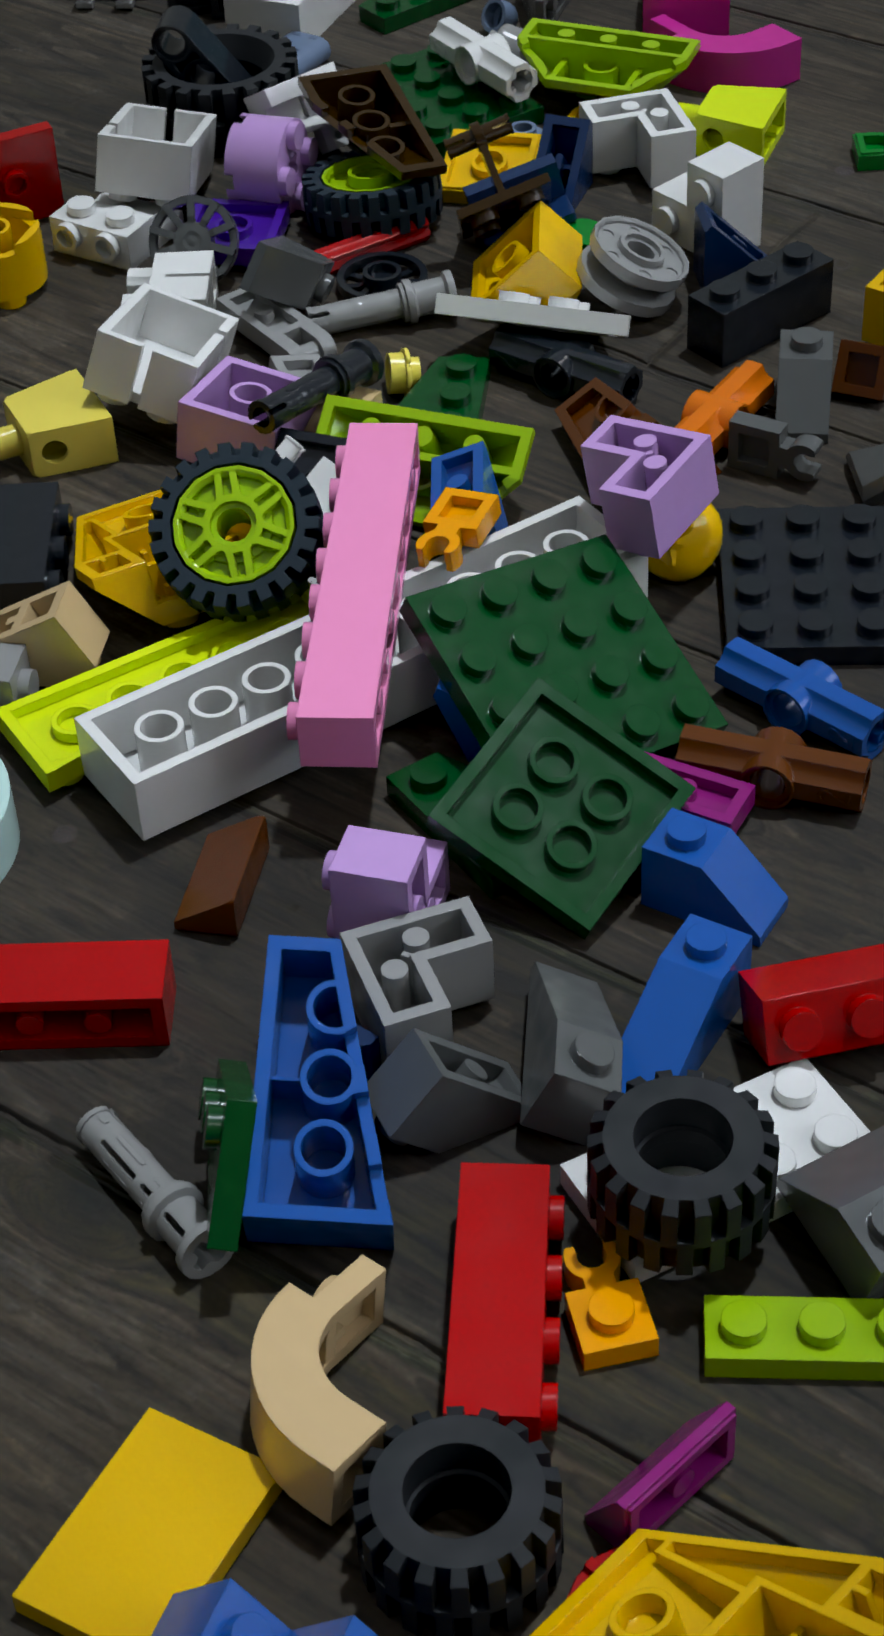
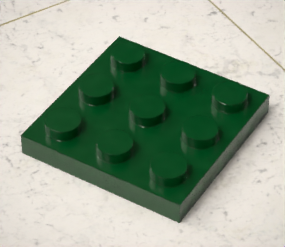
[425,677,696,940]

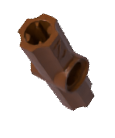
[675,723,872,813]

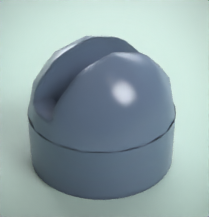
[481,0,518,33]

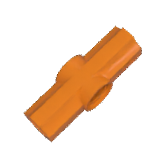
[674,360,774,455]

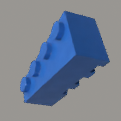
[242,935,394,1250]

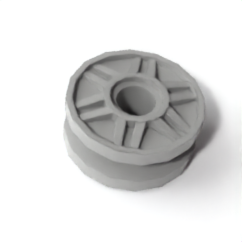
[576,215,689,318]

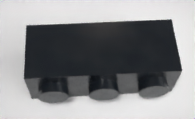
[687,241,834,368]
[0,481,74,610]

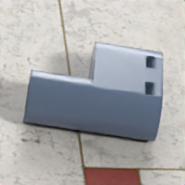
[282,31,331,75]

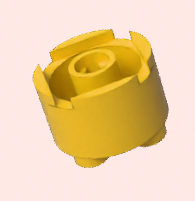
[0,202,48,310]

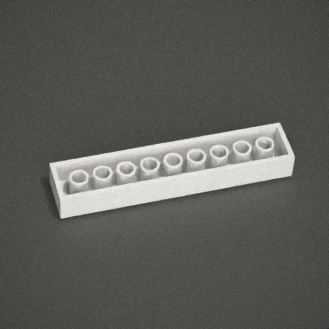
[74,496,648,841]

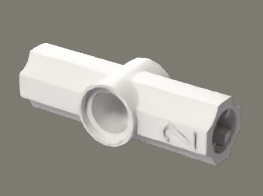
[429,17,537,103]

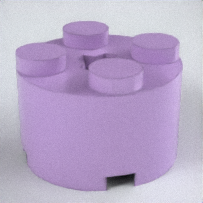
[224,113,318,214]

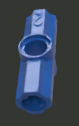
[714,636,884,760]

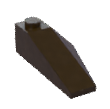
[298,64,447,181]

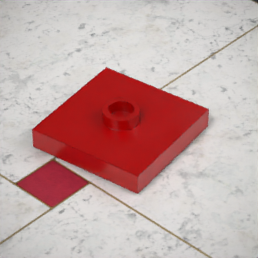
[0,121,64,220]

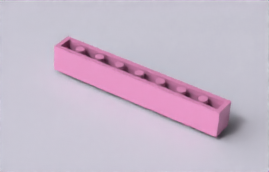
[286,423,421,768]

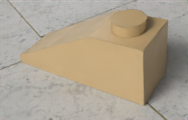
[0,581,110,687]

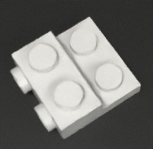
[49,192,184,270]

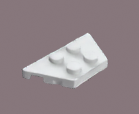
[434,290,631,337]

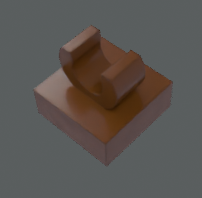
[831,339,884,401]

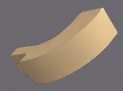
[250,1254,386,1526]

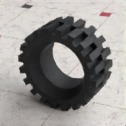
[141,23,299,158]

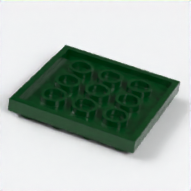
[348,45,544,158]
[399,534,728,757]

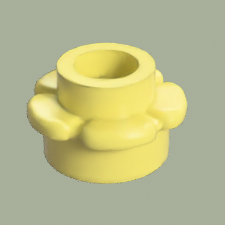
[385,348,421,396]

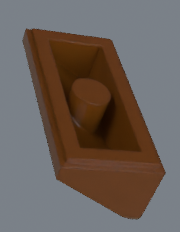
[174,816,270,936]

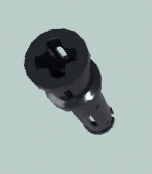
[248,338,384,434]

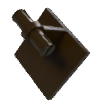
[443,113,552,241]

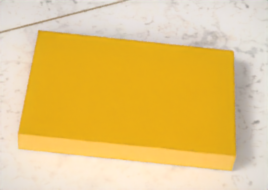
[11,1407,283,1636]

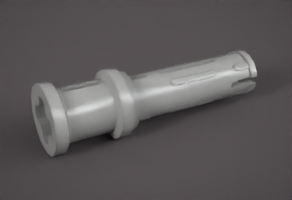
[305,269,457,334]
[75,1106,234,1279]

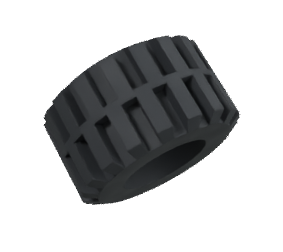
[587,1070,780,1275]
[352,1406,564,1636]

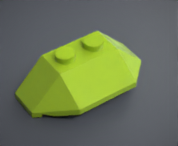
[517,18,700,99]
[316,394,536,527]

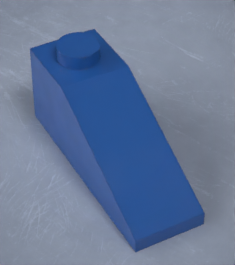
[622,913,753,1093]

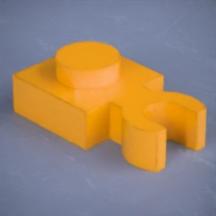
[415,487,501,572]
[563,1241,659,1371]

